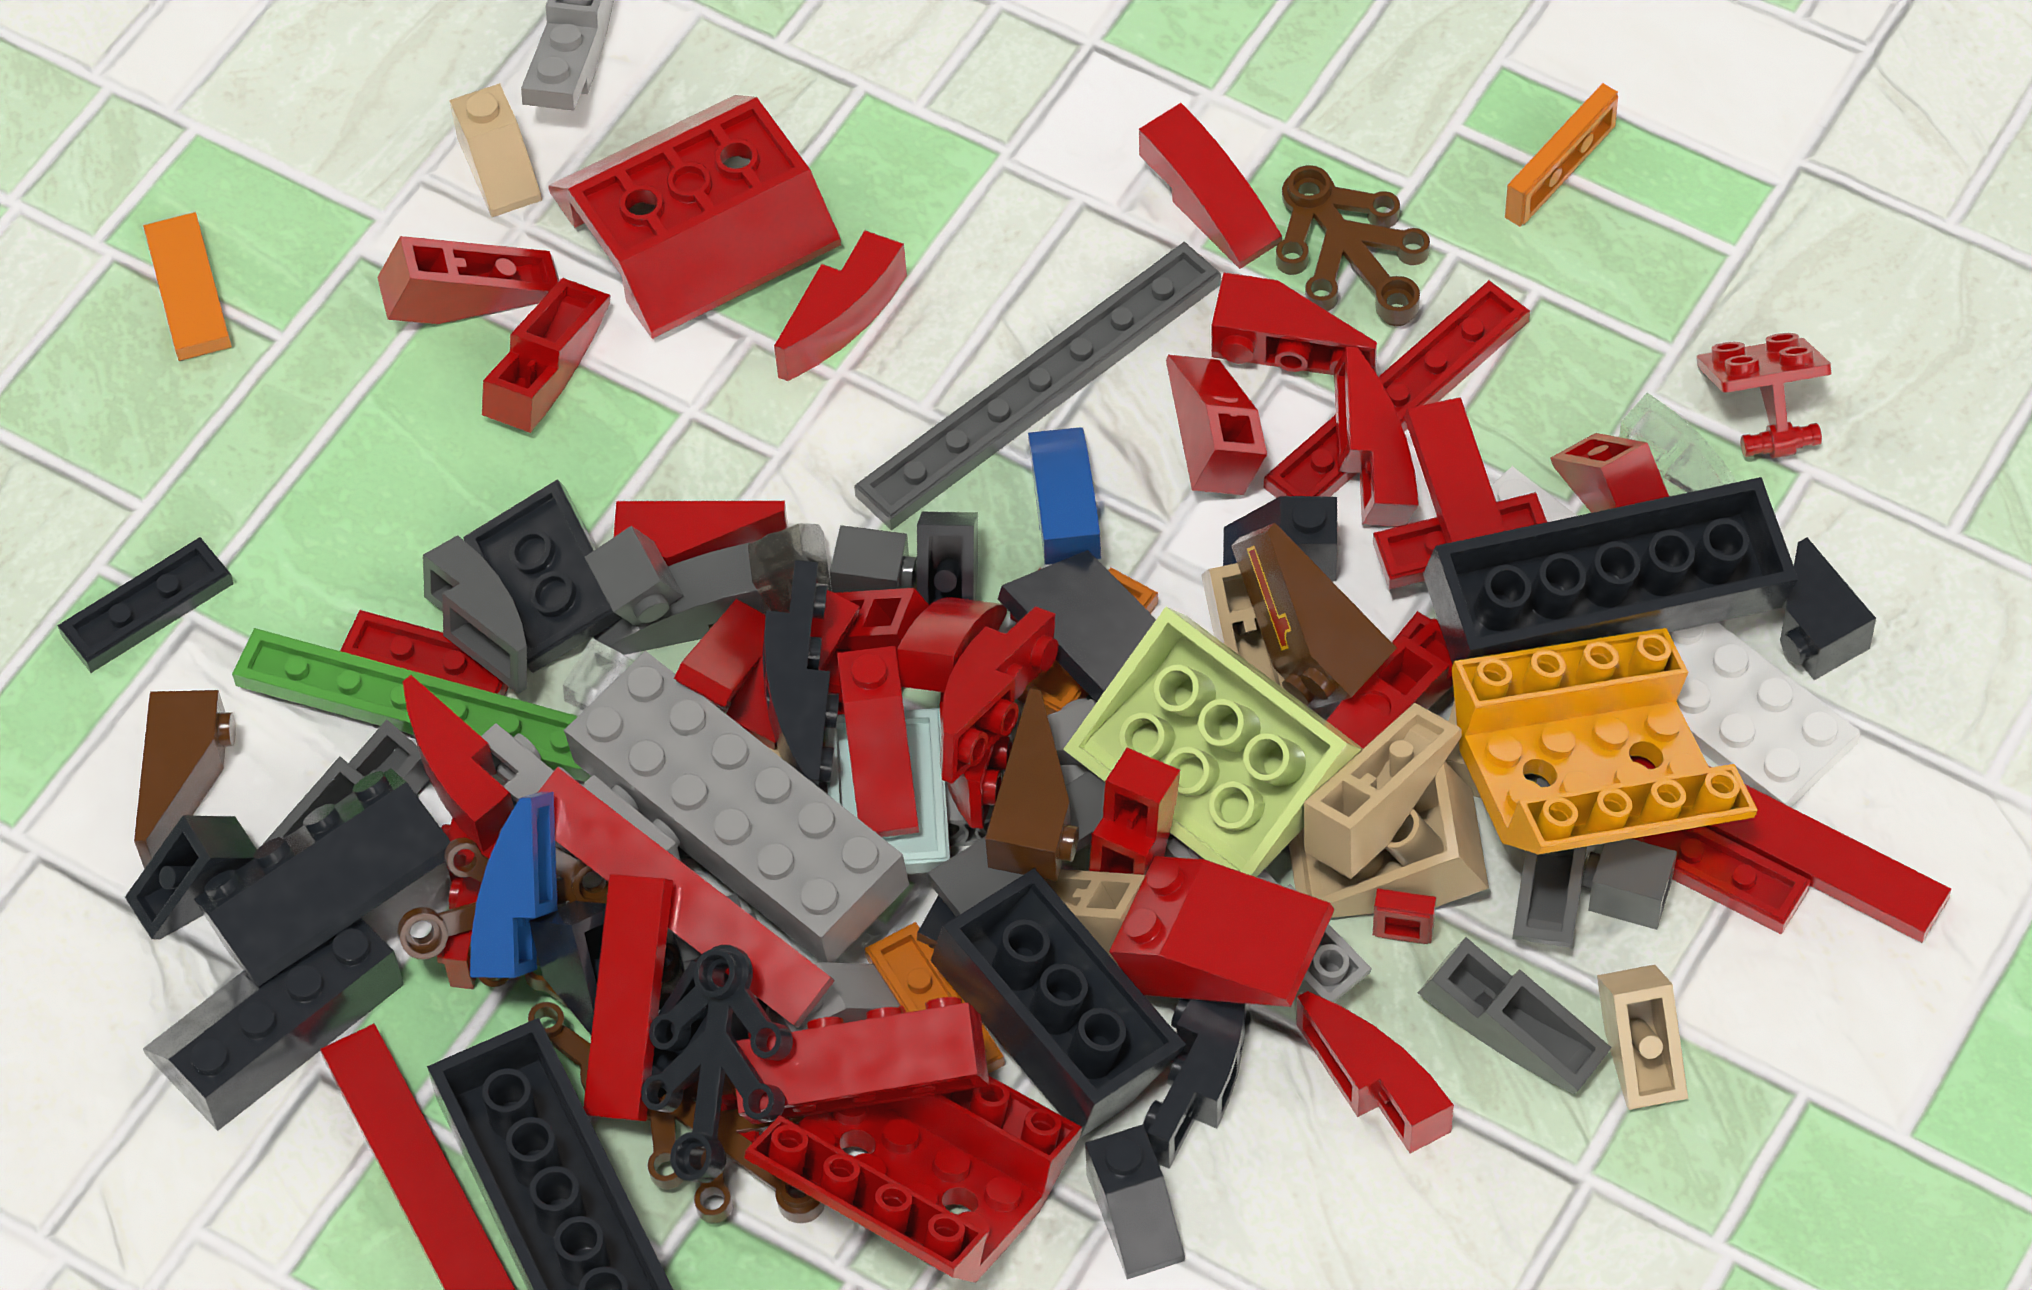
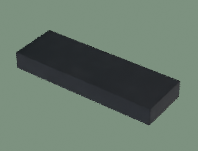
[57,537,234,673]

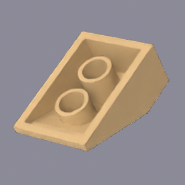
[1289,761,1489,918]

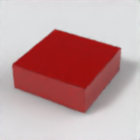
[1372,888,1436,944]

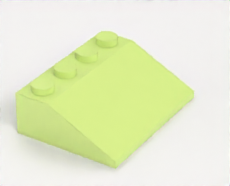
[1063,607,1363,877]

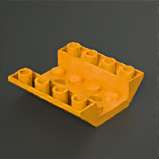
[1452,628,1757,855]

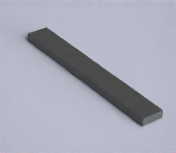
[854,241,1221,531]

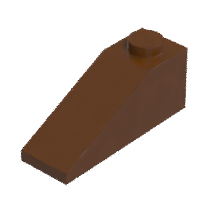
[985,688,1079,882]
[134,690,236,869]

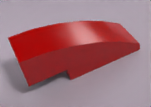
[1139,102,1282,269]
[774,230,907,381]
[482,278,611,433]
[1334,346,1419,527]
[897,597,1007,692]
[402,675,514,852]
[1089,747,1181,875]
[1296,991,1454,1154]

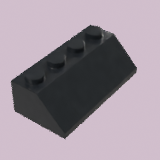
[194,768,458,987]
[930,868,1186,1138]
[143,918,404,1131]

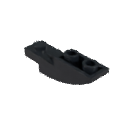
[762,560,840,787]
[1143,998,1246,1169]

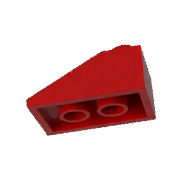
[1109,856,1335,1007]

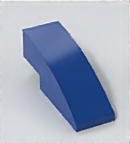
[1028,427,1101,565]
[470,792,558,978]

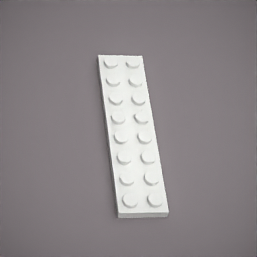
[1491,466,1861,807]

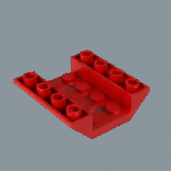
[548,95,841,339]
[744,1075,1082,1283]

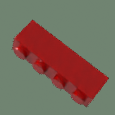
[736,997,989,1125]

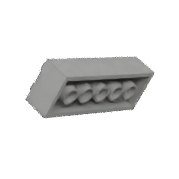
[564,651,909,963]

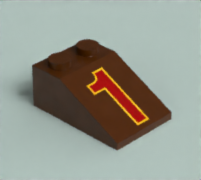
[1232,523,1397,709]

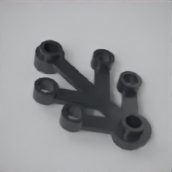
[641,945,793,1183]

